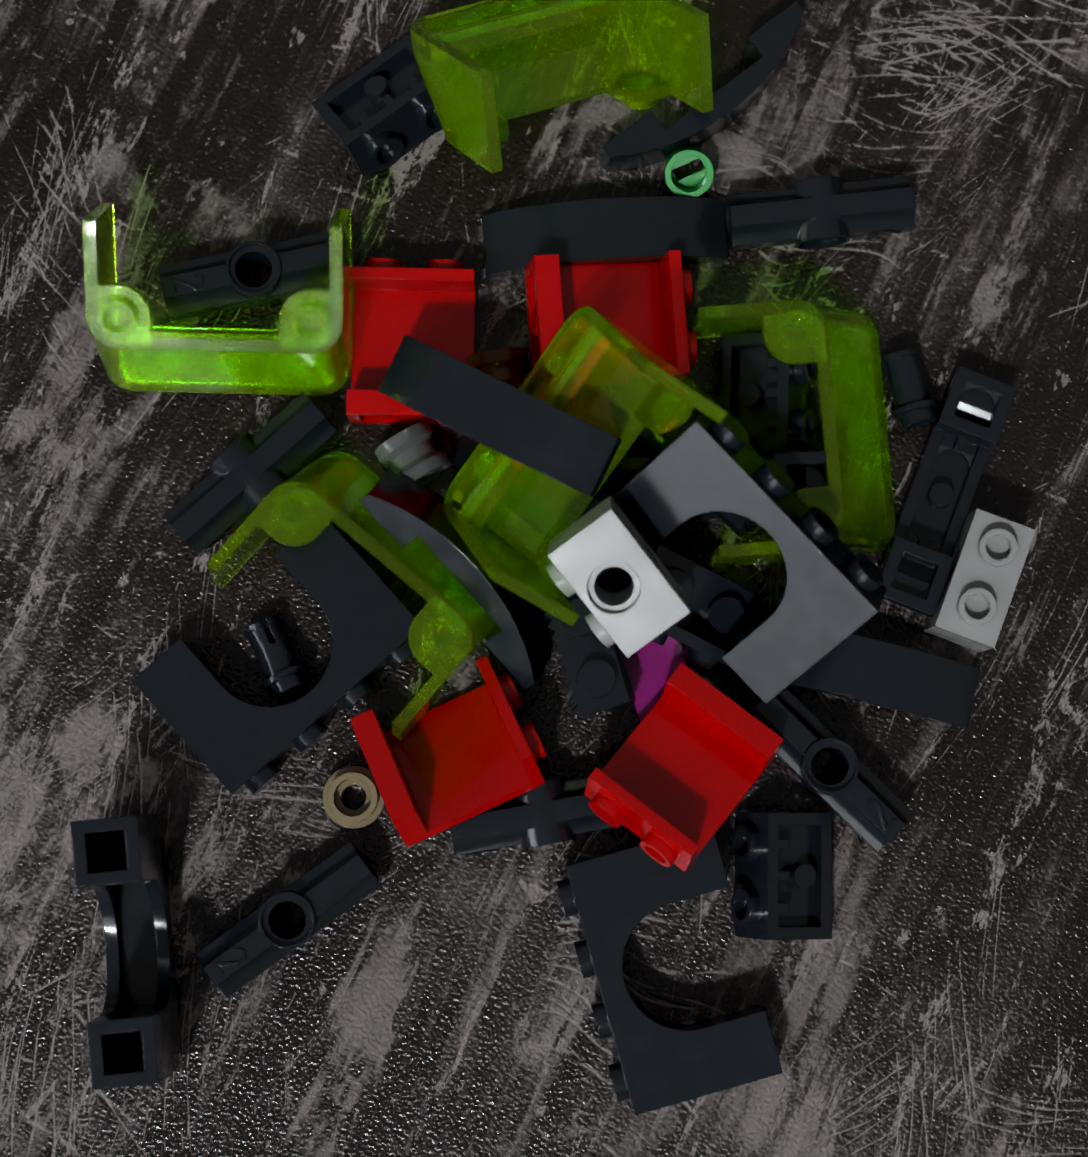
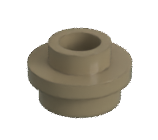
[323,766,385,829]

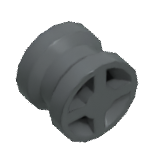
[374,421,451,485]

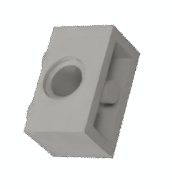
[546,495,691,658]
[922,508,1036,652]

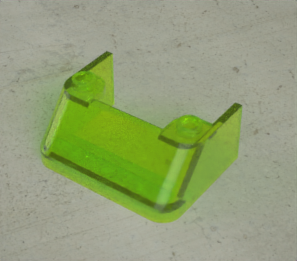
[409,0,714,174]
[82,203,352,396]
[692,300,896,568]
[443,306,727,626]
[206,452,498,741]

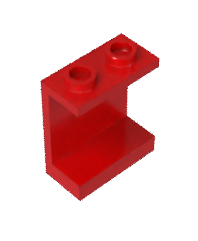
[524,250,697,390]
[346,258,476,426]
[349,655,547,848]
[584,663,784,872]

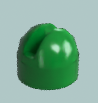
[664,145,714,197]

